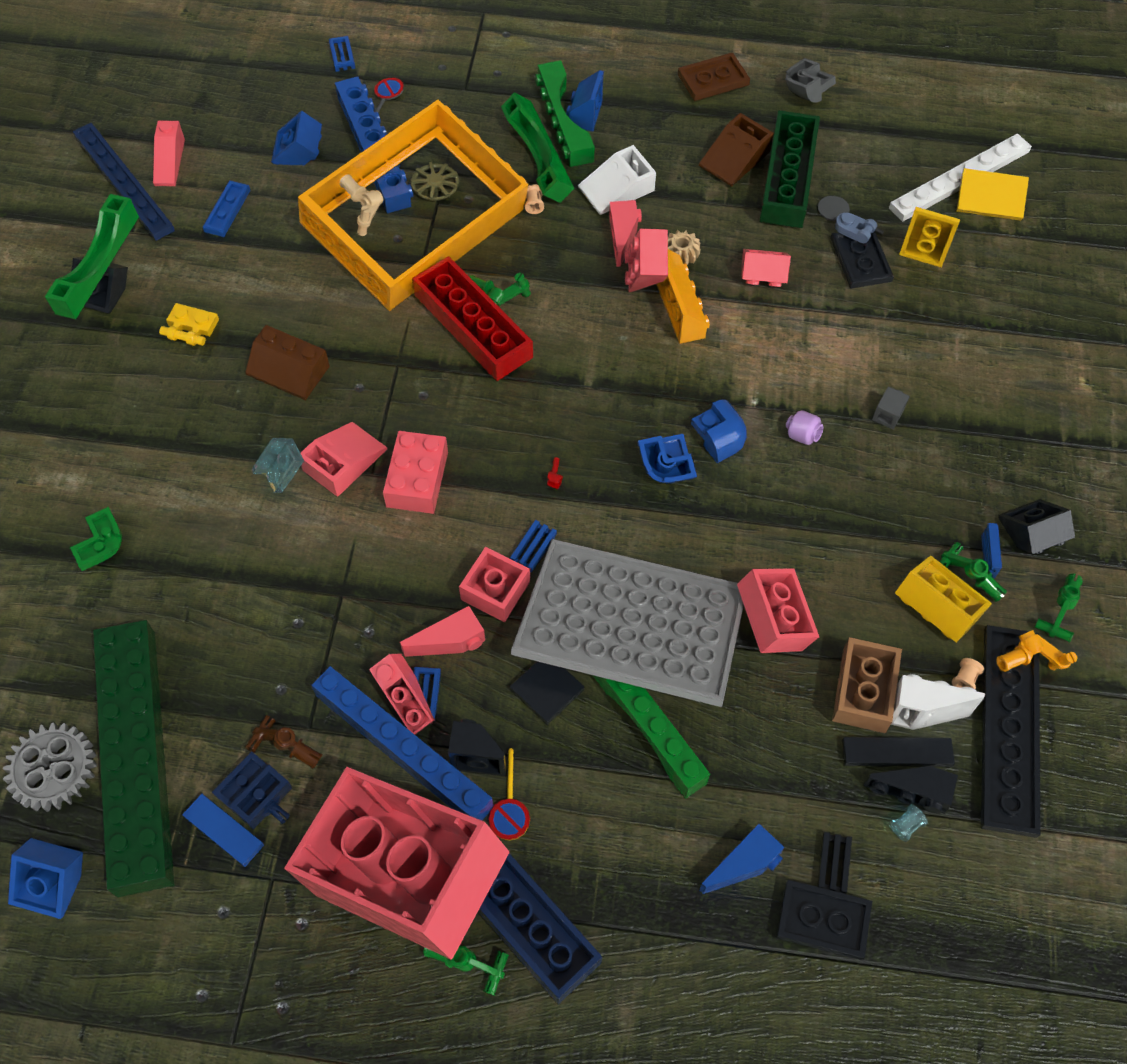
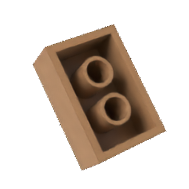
[832,637,902,733]

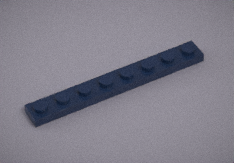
[73,123,175,241]

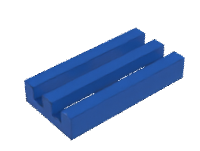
[329,36,355,72]
[510,520,557,573]
[981,523,1002,579]
[414,667,441,721]

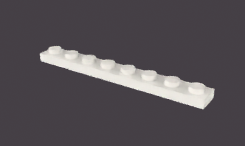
[889,134,1032,222]

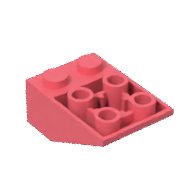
[625,229,668,292]
[298,422,387,497]

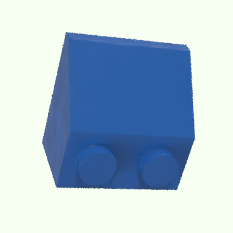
[566,70,604,131]
[271,110,322,165]
[8,838,83,919]

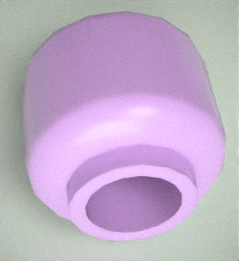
[786,410,824,445]

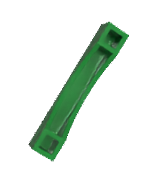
[535,60,595,167]
[501,92,575,203]
[45,194,139,319]
[593,675,710,799]

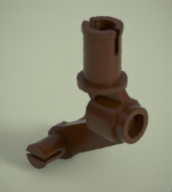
[245,715,323,769]

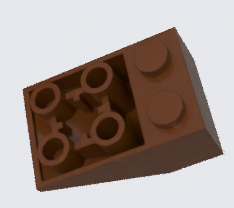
[699,113,774,187]

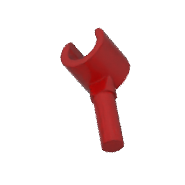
[547,457,563,489]

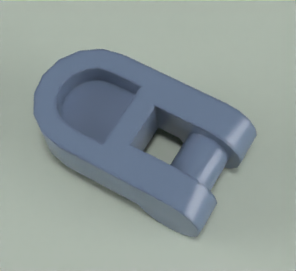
[835,213,877,243]

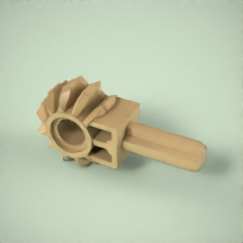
[668,230,700,265]

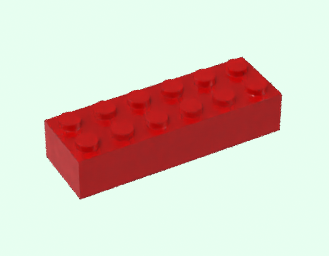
[412,256,533,381]

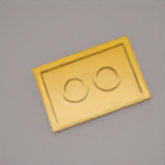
[957,168,1029,221]

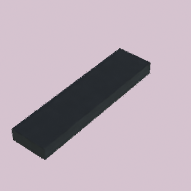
[842,737,955,767]

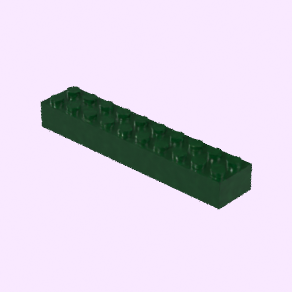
[93,620,174,898]

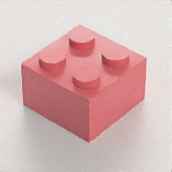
[459,547,530,622]

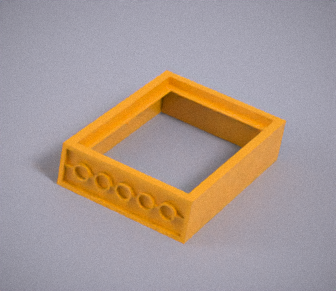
[298,100,528,311]

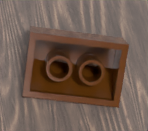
[245,325,330,401]

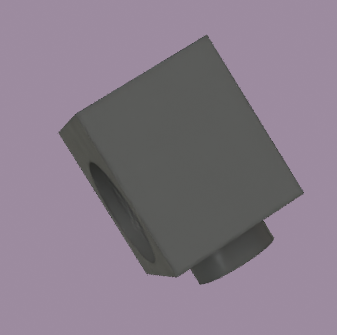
[872,387,910,430]

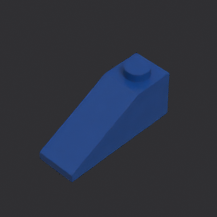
[699,824,785,894]

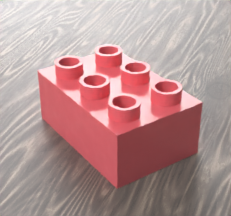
[284,767,509,960]

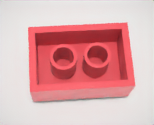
[383,431,448,514]
[737,568,819,653]

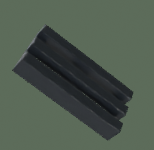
[817,832,852,894]

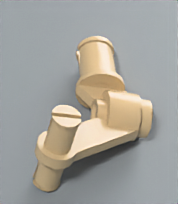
[339,174,383,236]

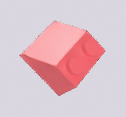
[741,249,791,287]

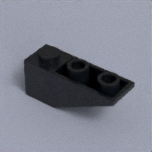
[864,766,958,814]

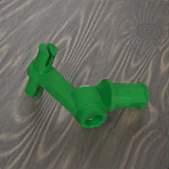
[469,273,531,307]
[939,542,1007,602]
[1034,573,1083,643]
[424,946,509,996]

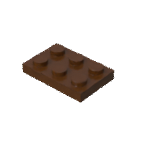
[678,52,750,101]

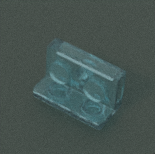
[252,438,304,493]

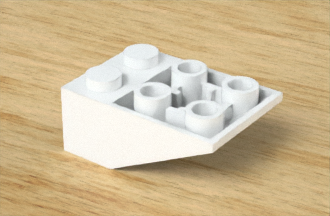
[578,145,656,215]
[891,675,985,730]

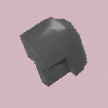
[785,58,836,103]

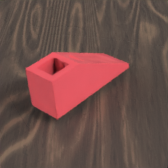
[369,654,435,735]

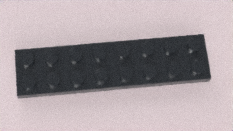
[981,625,1041,838]

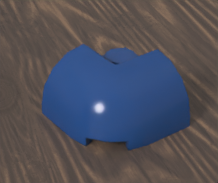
[691,400,747,463]
[638,434,697,484]

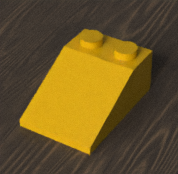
[899,207,960,268]

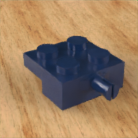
[212,751,292,830]

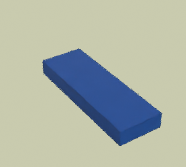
[203,180,251,237]
[182,794,264,867]

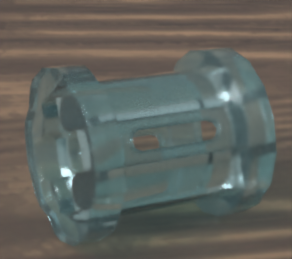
[890,805,928,842]

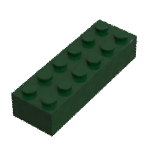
[759,110,820,228]

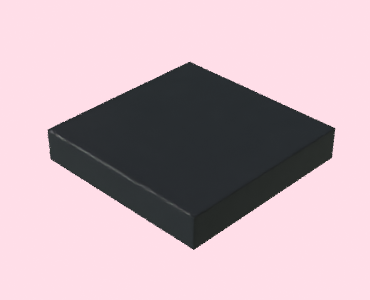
[510,661,585,725]

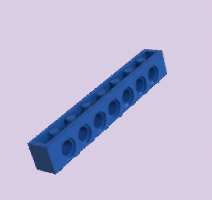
[335,77,413,214]

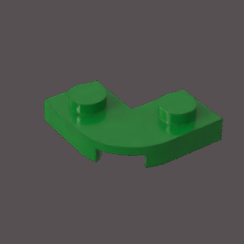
[70,507,122,571]

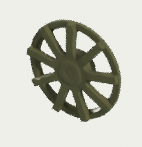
[411,162,459,201]

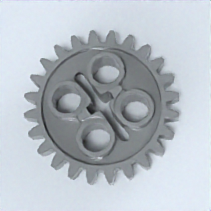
[3,723,97,812]

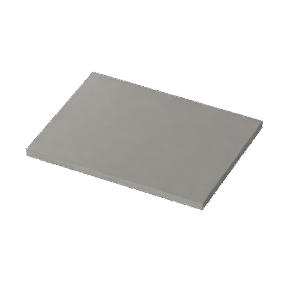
[511,539,744,707]

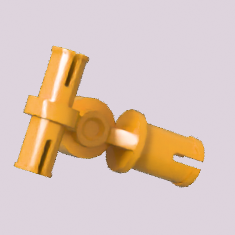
[996,630,1077,672]

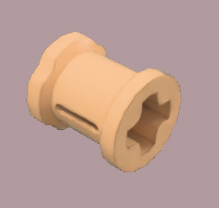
[525,185,544,214]
[952,658,984,689]

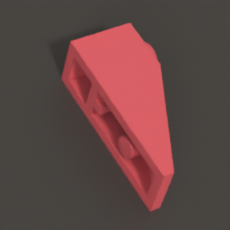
[153,121,185,186]
[609,200,642,267]
[400,606,485,657]

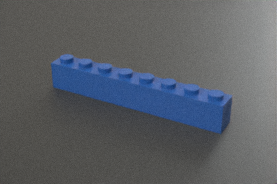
[312,666,493,821]

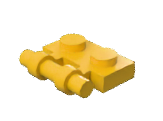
[159,303,219,346]

